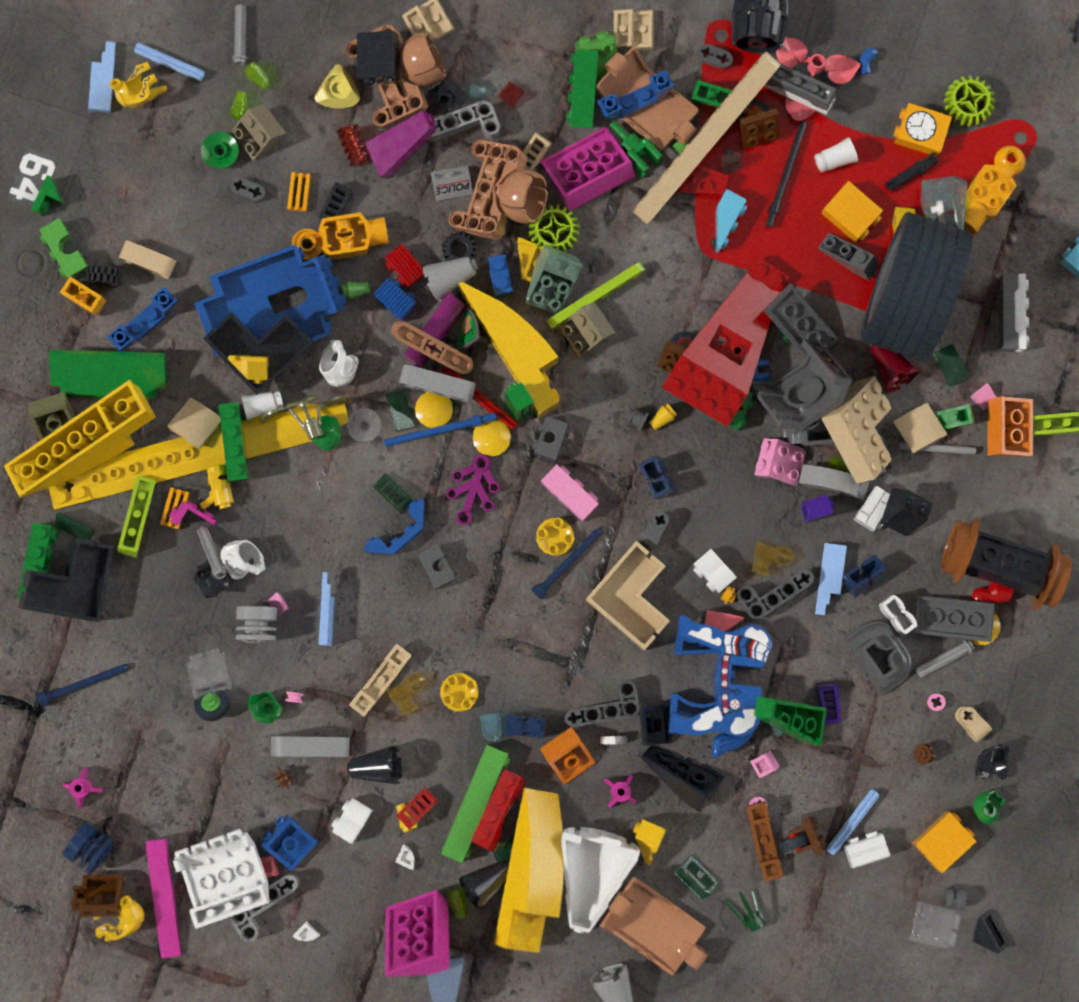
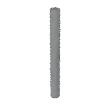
[898,442,976,455]

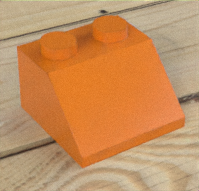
[540,727,596,785]

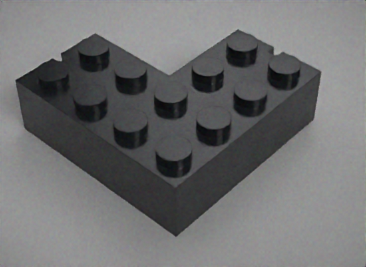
[203,311,314,395]
[18,539,114,622]

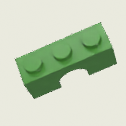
[39,218,88,279]

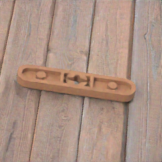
[391,320,473,374]

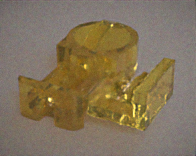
[751,540,794,577]
[386,673,426,717]

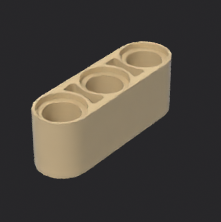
[118,240,176,279]

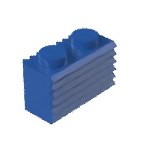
[487,255,513,299]
[373,278,417,321]

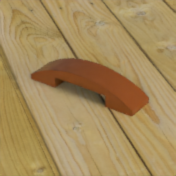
[746,801,783,882]

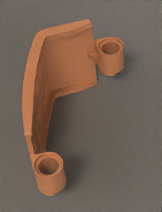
[596,46,699,151]
[600,877,709,975]

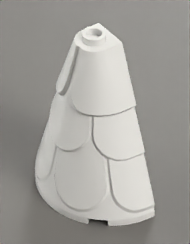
[561,827,640,933]

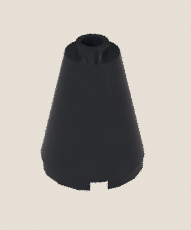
[347,745,402,785]
[458,860,510,911]

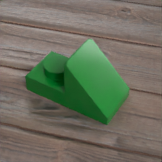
[31,175,64,216]
[935,404,975,430]

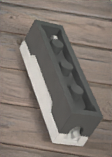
[764,64,836,115]
[999,273,1029,352]

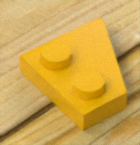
[517,237,543,283]

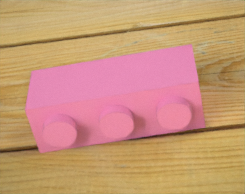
[541,464,599,522]

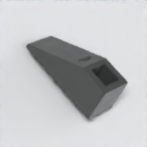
[818,233,880,281]

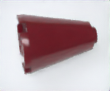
[870,345,919,393]

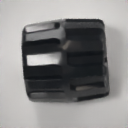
[731,0,788,54]

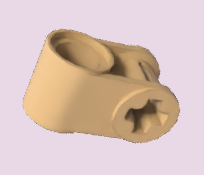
[955,707,992,743]

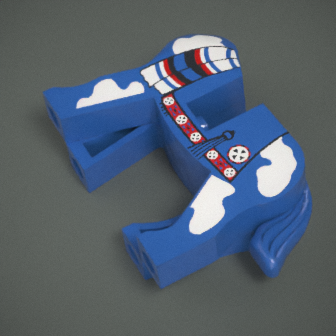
[668,615,772,758]

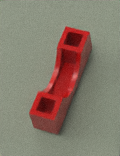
[471,769,526,853]

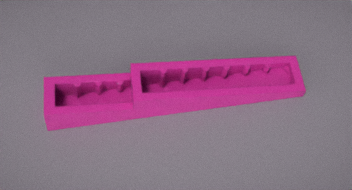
[145,838,181,958]

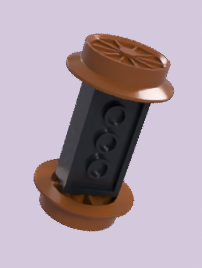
[940,517,1072,611]

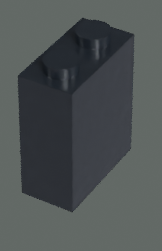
[357,30,399,85]

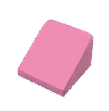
[970,383,996,411]
[268,593,290,616]
[750,750,780,779]

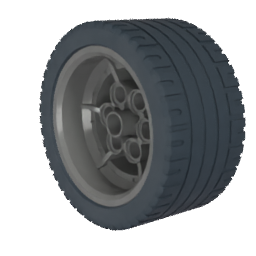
[861,212,973,362]

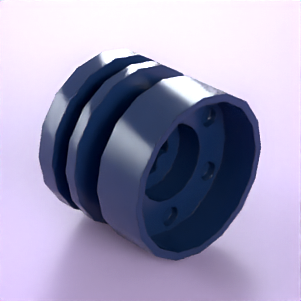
[62,822,114,875]

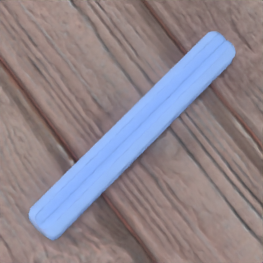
[134,43,205,81]
[826,789,880,855]

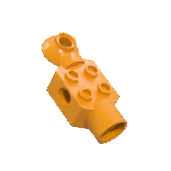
[954,146,1025,234]
[292,212,388,260]

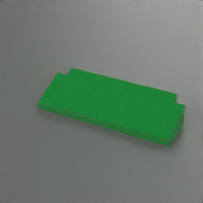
[49,350,168,400]

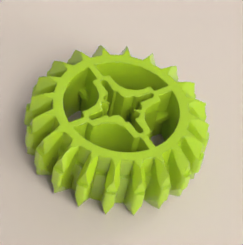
[944,75,996,127]
[529,204,580,253]

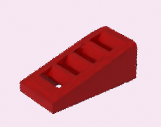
[396,788,438,830]

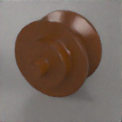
[914,744,936,764]
[273,768,295,790]

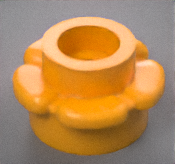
[720,586,737,604]

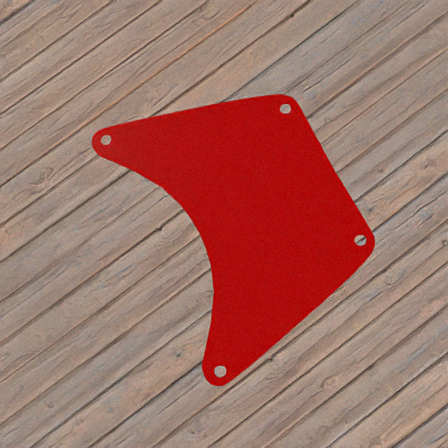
[695,19,1037,311]

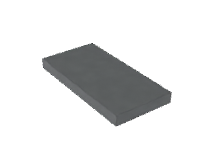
[763,284,839,359]
[913,595,995,642]

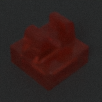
[498,81,524,108]

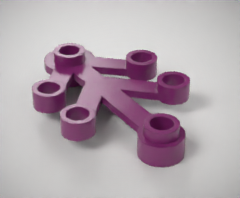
[446,454,500,526]

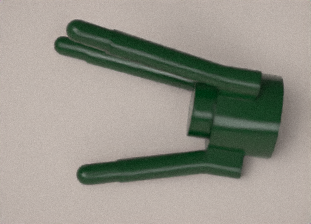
[724,890,765,932]

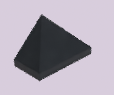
[973,910,1009,954]

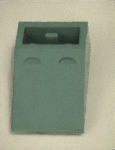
[525,244,583,314]

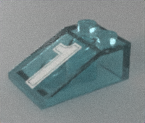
[921,176,967,230]

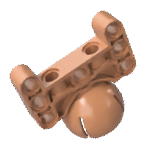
[345,25,446,130]
[449,140,547,240]

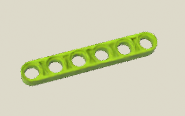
[547,262,645,330]

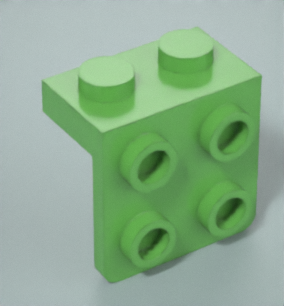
[574,31,618,80]

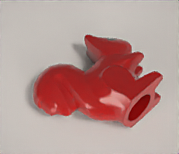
[971,581,1014,604]

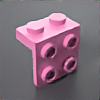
[754,438,806,486]

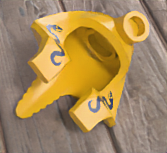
[109,62,167,109]
[93,896,144,942]

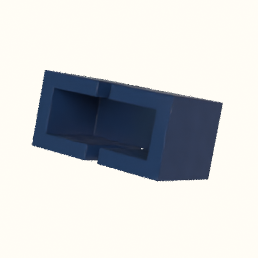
[638,456,677,499]
[843,554,887,598]
[505,715,545,738]

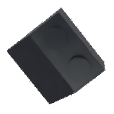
[880,487,933,536]

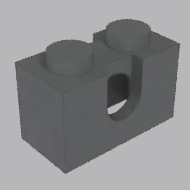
[532,416,568,462]
[418,544,457,590]

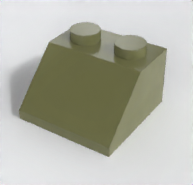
[28,392,74,441]

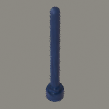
[531,528,602,600]
[37,664,128,708]

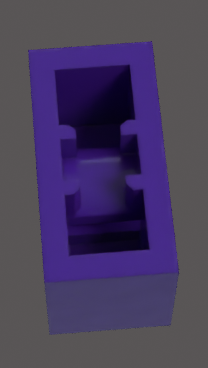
[800,495,834,523]

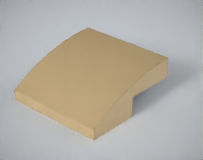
[402,0,455,42]
[614,9,654,50]
[167,397,221,449]
[893,403,948,454]

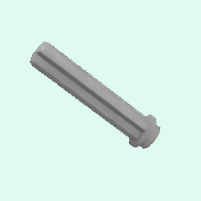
[232,5,248,65]
[197,526,227,579]
[916,640,974,677]

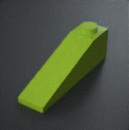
[1033,412,1079,436]
[118,476,156,558]

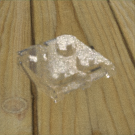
[186,648,233,700]
[908,901,961,949]

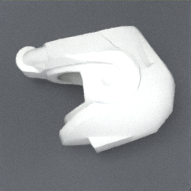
[319,340,359,387]
[220,540,266,580]

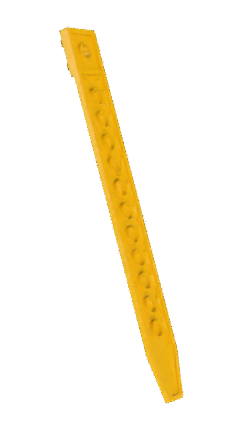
[49,403,349,510]

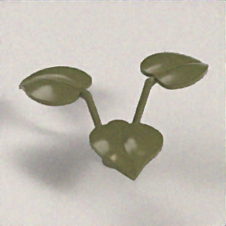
[262,395,350,440]

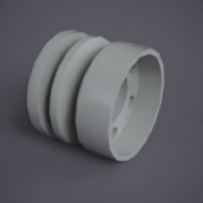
[235,606,277,644]

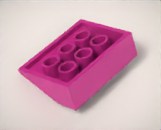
[540,126,635,211]
[385,890,449,977]

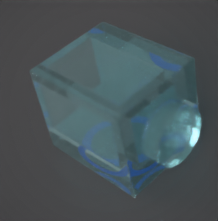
[480,713,502,742]

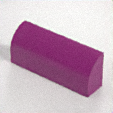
[404,293,465,368]

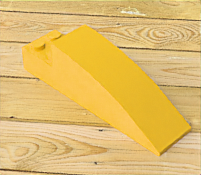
[459,282,560,419]
[4,380,156,498]
[494,788,564,953]

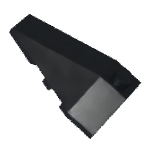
[641,745,725,813]

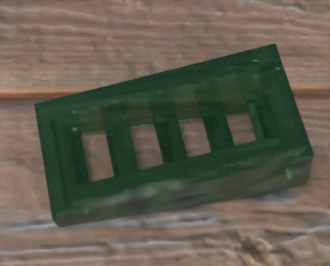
[372,473,414,514]

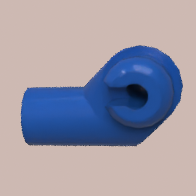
[859,47,878,75]

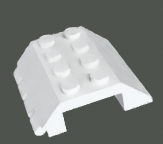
[173,829,269,929]

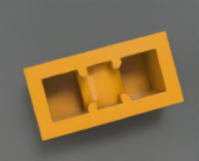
[60,277,106,317]

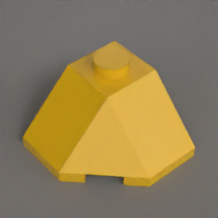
[228,355,269,384]
[633,819,666,865]

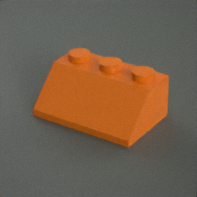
[987,396,1033,457]

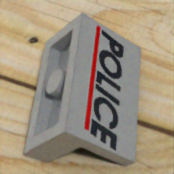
[431,165,473,201]

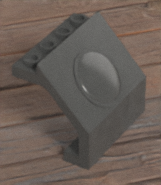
[750,339,852,435]

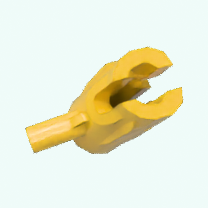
[200,465,234,510]

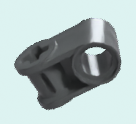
[638,512,669,549]

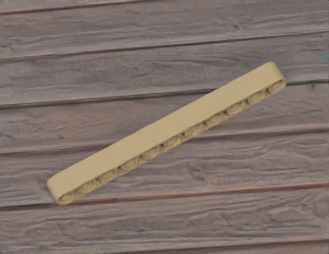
[632,51,781,224]

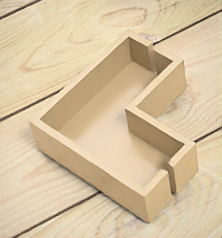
[821,376,892,484]
[585,541,670,651]

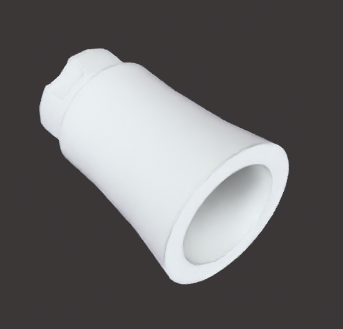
[814,137,858,172]
[241,390,283,421]

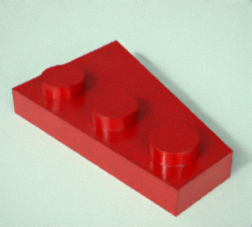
[675,157,730,195]

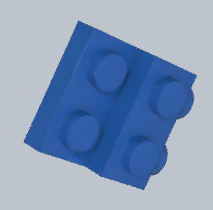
[261,814,318,871]

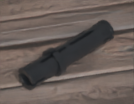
[884,152,939,193]

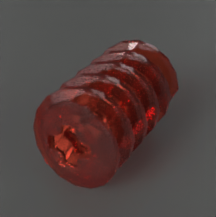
[336,124,370,167]

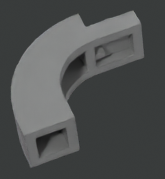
[799,465,869,501]

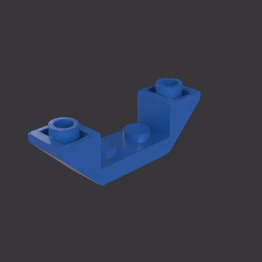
[597,70,674,118]
[107,286,178,351]
[364,499,425,555]

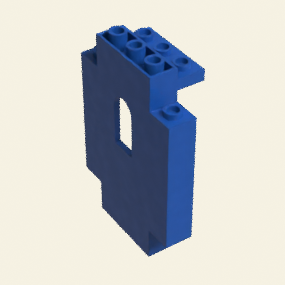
[194,245,347,357]

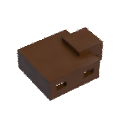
[70,874,125,917]

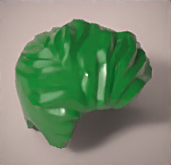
[312,415,341,451]
[248,691,283,724]
[973,790,1005,824]

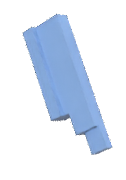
[88,41,116,113]
[815,543,847,616]
[319,572,335,646]

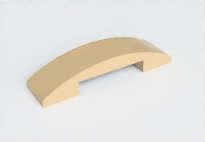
[349,643,412,717]

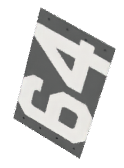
[7,147,59,207]

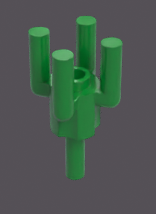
[609,120,663,178]

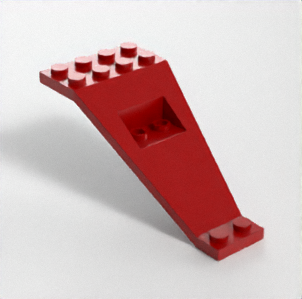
[661,256,790,427]

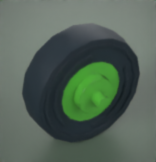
[194,687,229,722]

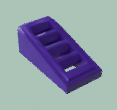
[816,682,842,725]

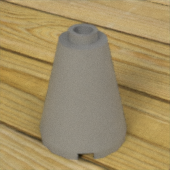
[423,256,478,301]
[590,963,633,1002]

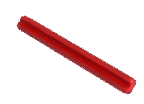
[440,365,518,430]

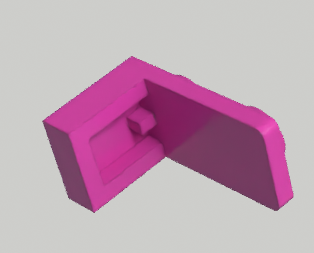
[169,501,216,526]

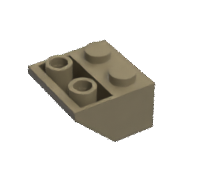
[231,104,286,161]
[559,301,616,358]

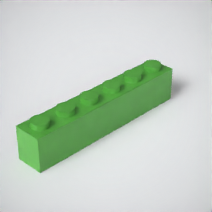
[441,745,510,863]

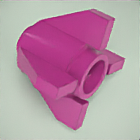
[63,768,103,807]
[604,775,637,808]

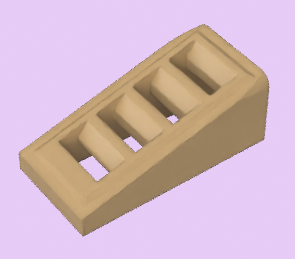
[523,132,553,171]

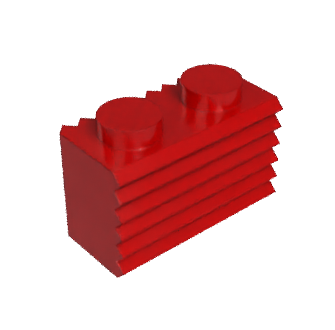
[385,243,425,289]

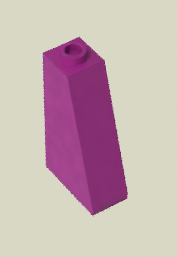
[365,111,437,179]

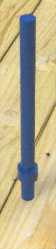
[384,413,497,447]

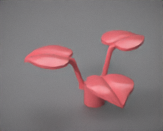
[776,37,860,121]

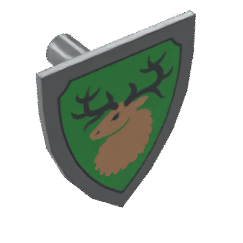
[456,307,488,352]

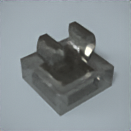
[722,148,742,174]

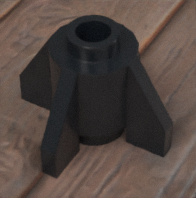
[426,79,465,115]

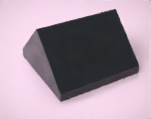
[639,704,672,746]

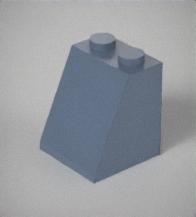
[427,953,465,1002]

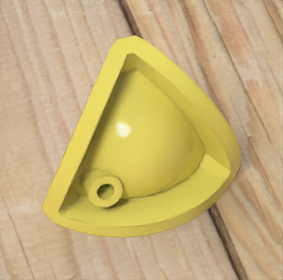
[315,64,360,108]

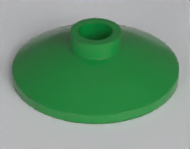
[201,132,239,169]

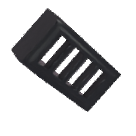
[319,182,353,219]

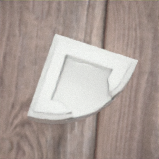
[600,736,627,744]
[395,844,415,870]
[293,921,320,941]

